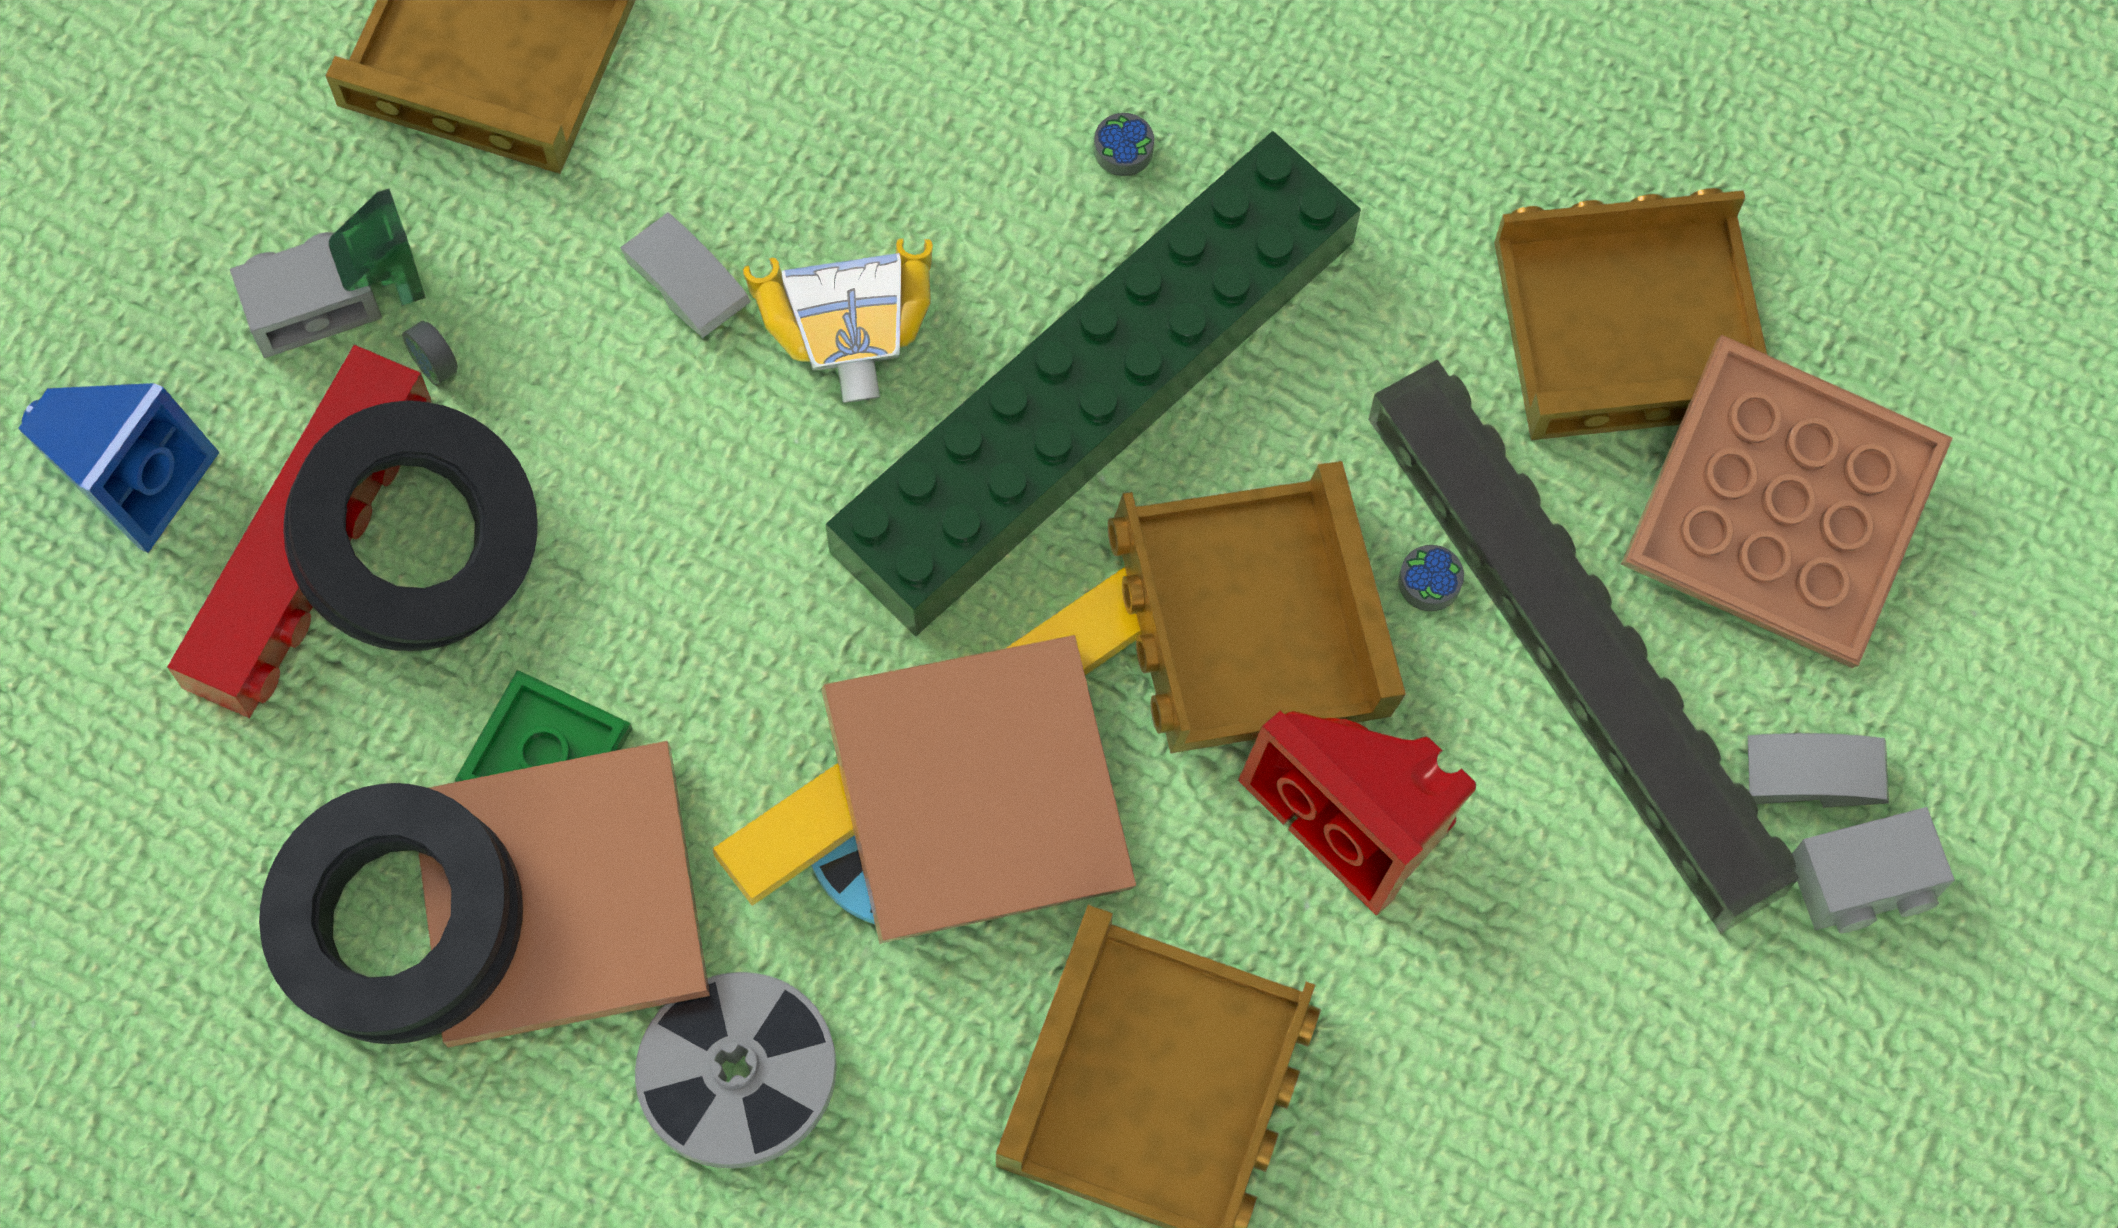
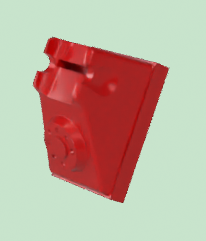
[1238,710,1477,916]

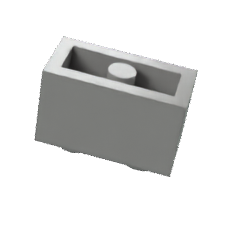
[230,229,382,358]
[1789,807,1955,933]

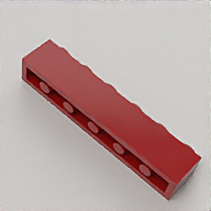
[167,345,432,718]

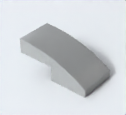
[620,212,751,338]
[1748,733,1889,808]

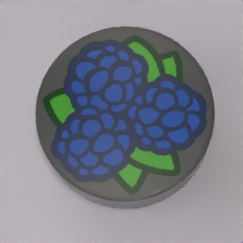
[1094,113,1154,176]
[402,321,458,385]
[1398,545,1464,611]

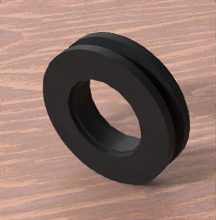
[283,401,538,651]
[259,783,523,1044]

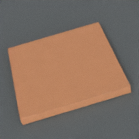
[1621,335,1952,668]
[821,635,1136,944]
[419,741,710,1048]

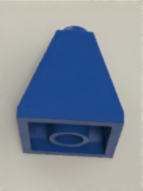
[18,383,219,553]

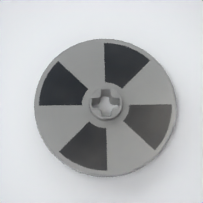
[635,972,837,1169]

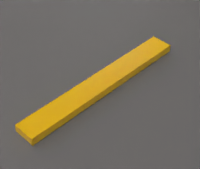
[713,567,1141,906]

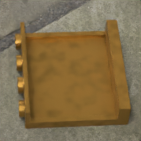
[326,0,636,174]
[1494,188,1767,440]
[1108,461,1406,753]
[996,905,1321,1228]

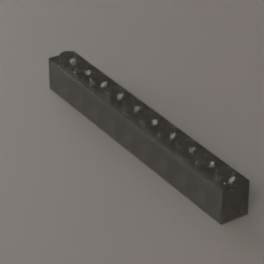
[1368,359,1799,934]

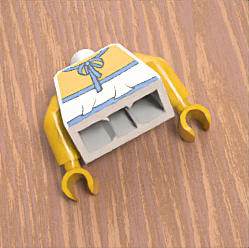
[743,238,933,403]

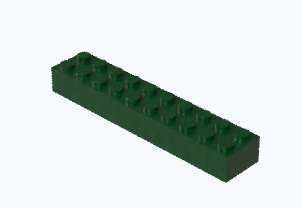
[825,131,1361,637]

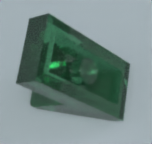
[328,188,426,306]

